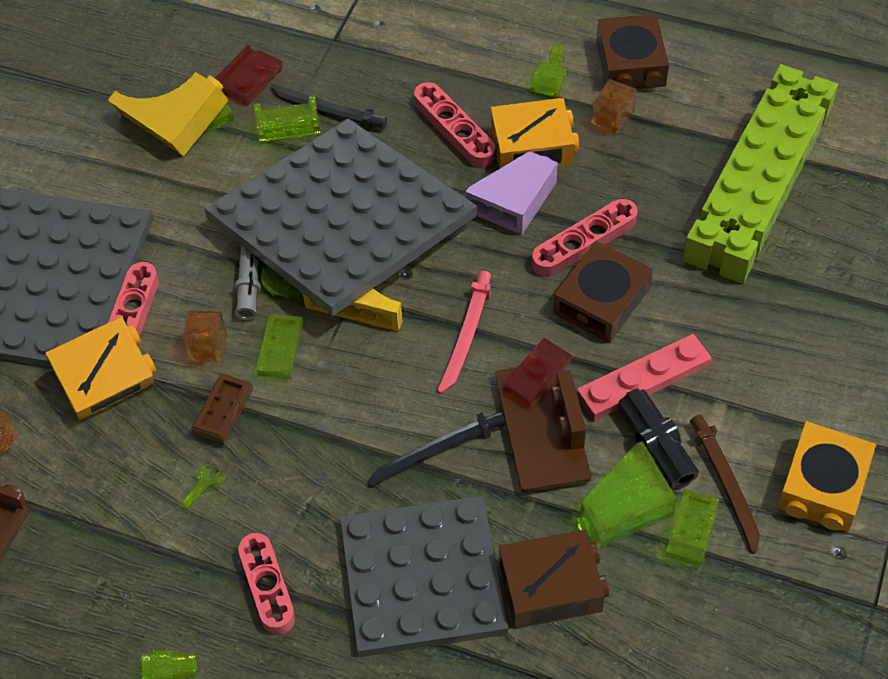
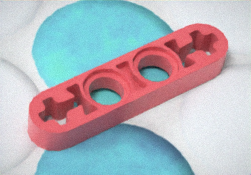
[414,82,496,168]
[532,199,638,277]

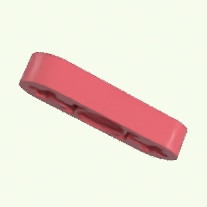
[108,262,159,337]
[238,533,295,635]

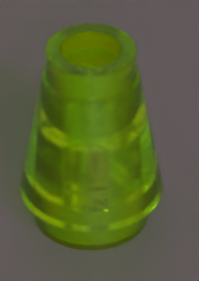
[141,649,197,679]

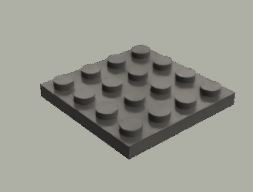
[340,496,508,657]

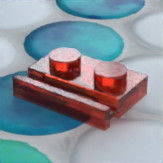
[215,45,283,106]

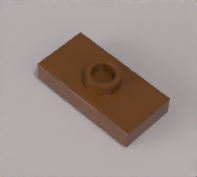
[191,373,253,445]

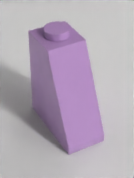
[466,151,558,235]

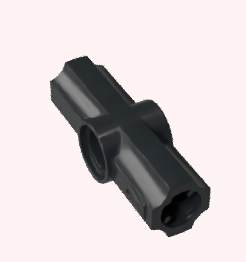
[618,388,699,490]

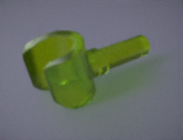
[182,464,225,509]

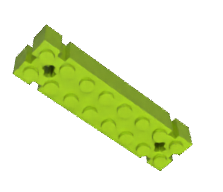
[683,64,839,284]

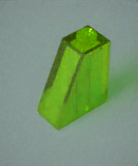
[577,441,677,548]

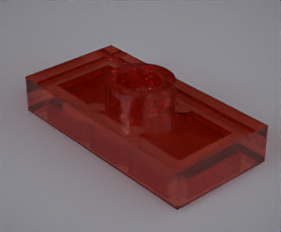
[503,338,572,407]

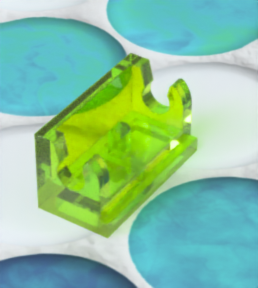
[254,96,320,142]

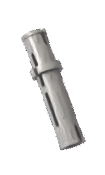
[234,245,261,321]

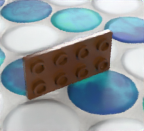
[495,361,592,493]

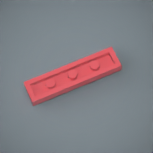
[577,333,712,421]

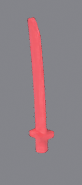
[438,271,491,394]

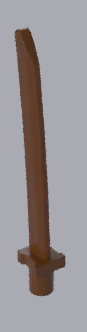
[690,414,760,554]

